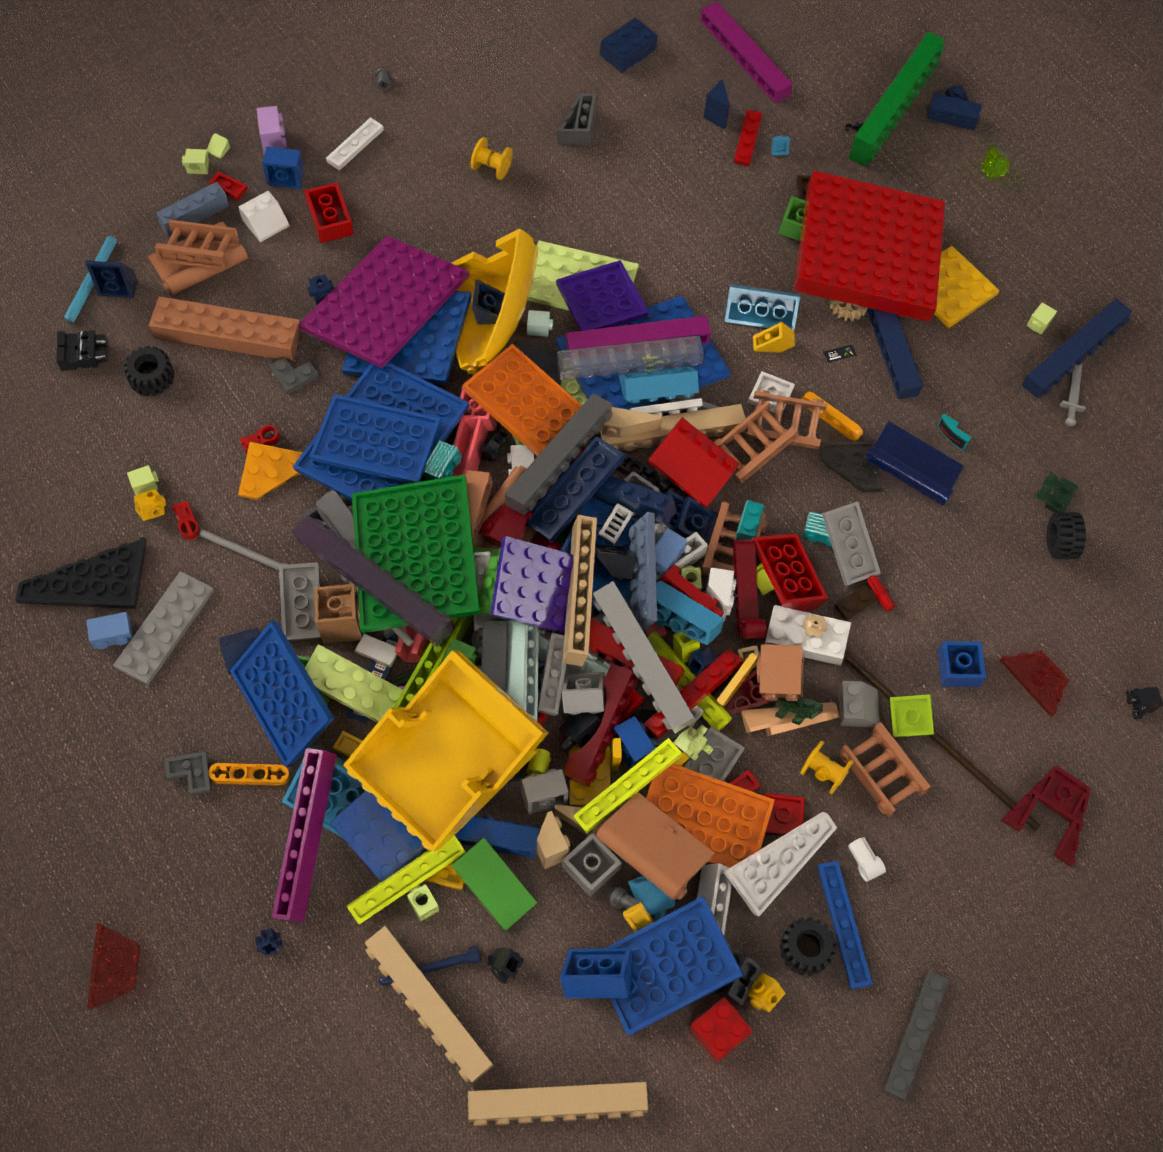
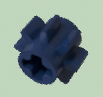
[255,928,282,956]

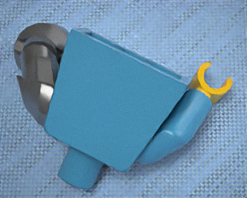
[607,876,675,922]

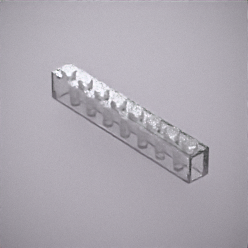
[557,336,704,380]

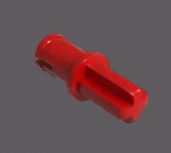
[867,575,895,612]

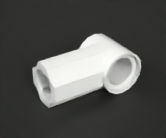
[848,837,886,882]

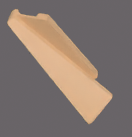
[741,702,840,736]

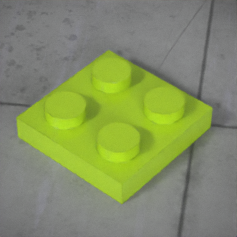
[890,694,934,738]

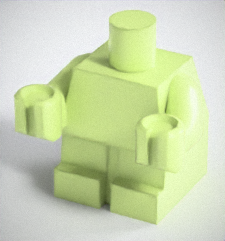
[673,724,714,761]

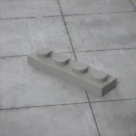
[537,633,566,716]

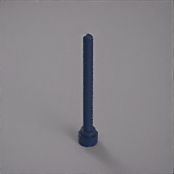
[379,945,481,985]

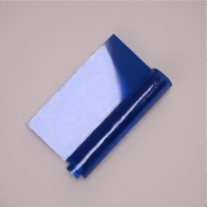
[865,421,964,506]

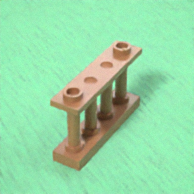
[155,220,239,270]
[746,390,827,450]
[714,400,797,484]
[701,502,767,576]
[840,722,931,818]

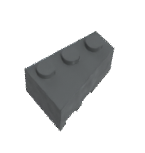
[557,93,599,145]

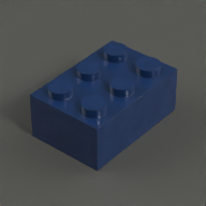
[600,17,658,73]

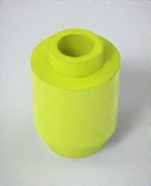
[526,748,551,776]

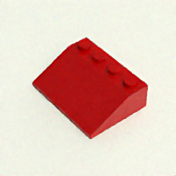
[648,417,740,508]
[751,533,828,611]

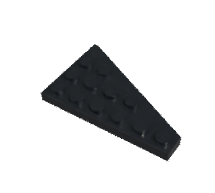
[15,537,147,609]

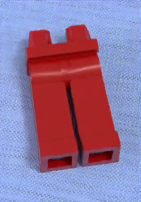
[661,564,724,617]

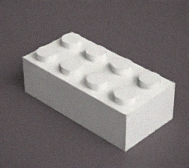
[765,605,851,666]

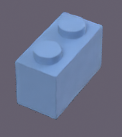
[655,528,688,575]
[86,612,133,649]

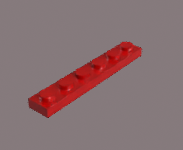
[644,648,743,740]

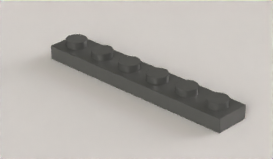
[883,970,949,1101]

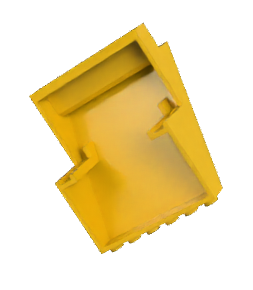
[343,650,549,852]

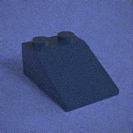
[86,260,138,298]

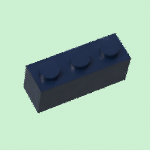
[927,93,982,130]

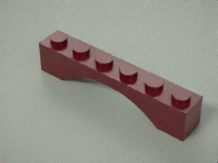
[563,663,638,787]

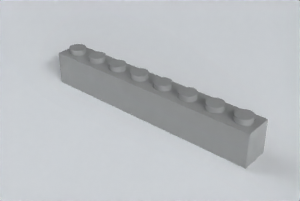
[593,581,696,733]

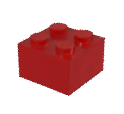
[689,996,753,1063]

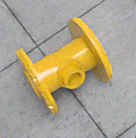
[471,137,513,180]
[800,741,853,794]

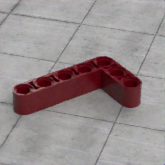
[733,540,767,639]

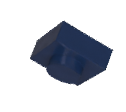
[946,85,968,101]

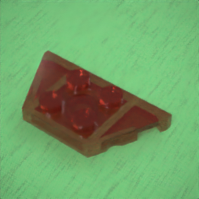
[1000,650,1069,717]
[87,924,140,1009]

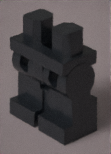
[56,330,108,371]

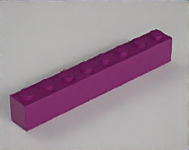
[700,1,793,104]
[565,316,711,361]
[272,748,337,923]

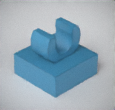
[771,135,790,156]

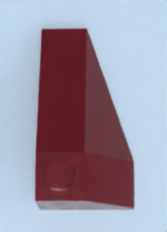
[478,502,537,547]
[716,669,785,715]

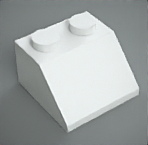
[239,191,290,242]

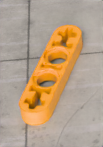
[802,392,863,441]
[208,763,290,785]

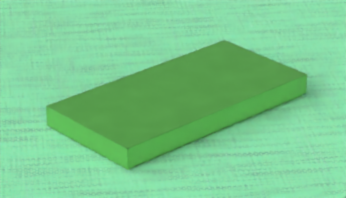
[451,838,537,931]

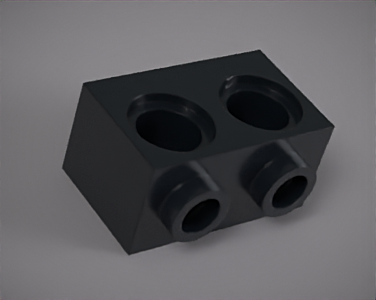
[714,953,761,1005]

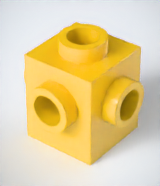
[134,489,166,521]
[748,973,786,1013]

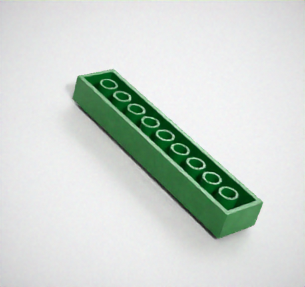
[848,31,945,167]

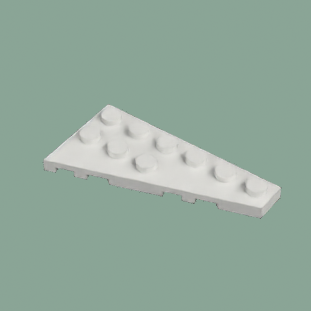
[724,812,837,917]

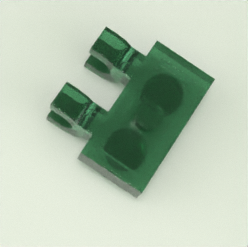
[1035,472,1078,512]
[775,697,823,725]

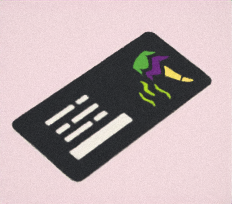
[823,345,857,363]

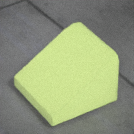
[207,133,230,159]

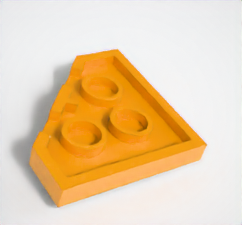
[238,442,303,500]

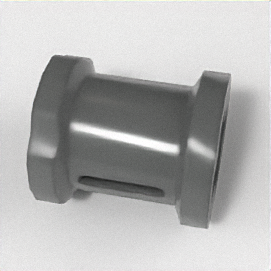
[376,68,392,91]

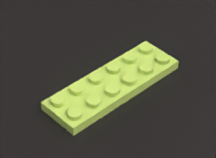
[305,644,403,723]

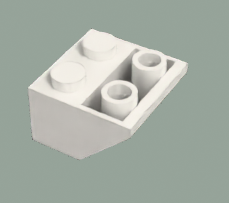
[705,567,736,622]

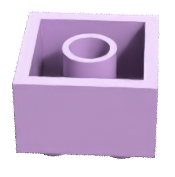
[257,106,287,154]

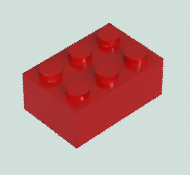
[304,182,354,243]

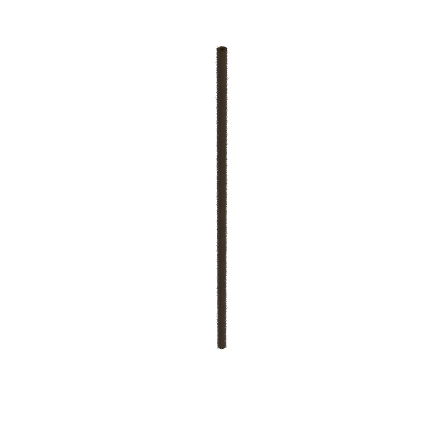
[843,650,1041,831]

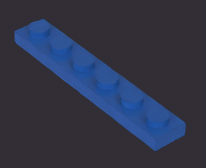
[817,861,872,990]

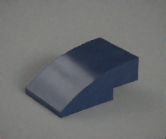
[655,490,718,545]

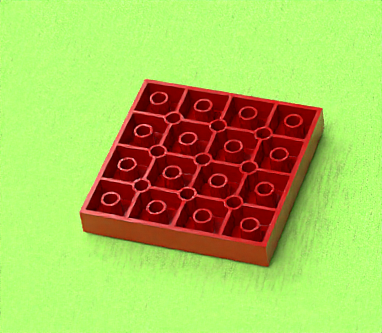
[793,170,945,322]

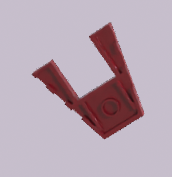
[1001,765,1091,867]

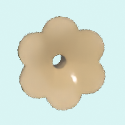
[802,614,828,638]

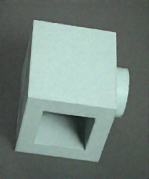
[527,310,553,337]

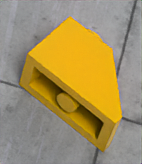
[753,322,795,353]

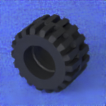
[124,346,174,396]
[1046,512,1086,559]
[780,917,837,976]

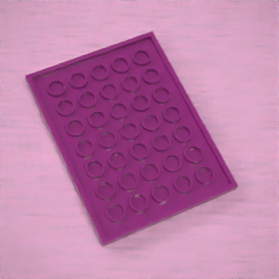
[299,235,470,369]

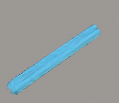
[64,236,117,323]

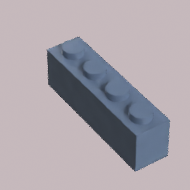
[156,182,229,237]

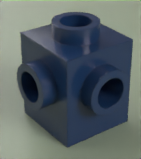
[307,274,334,305]

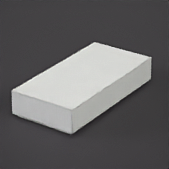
[355,634,398,668]

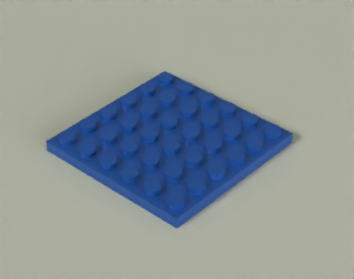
[342,291,472,384]

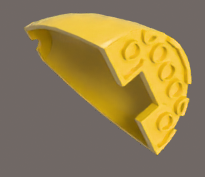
[452,229,538,375]

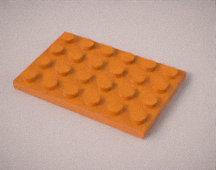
[462,344,582,457]
[646,764,775,868]

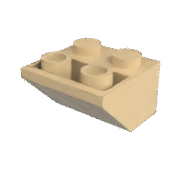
[536,811,570,870]

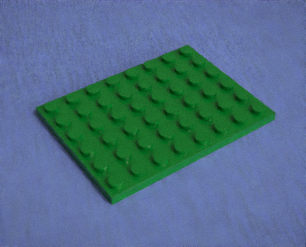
[352,474,481,633]

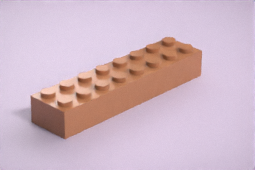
[149,296,302,361]

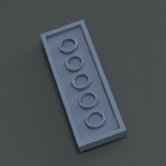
[629,512,657,632]

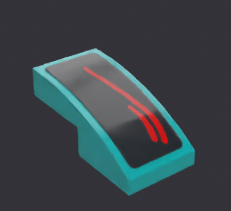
[937,413,971,451]

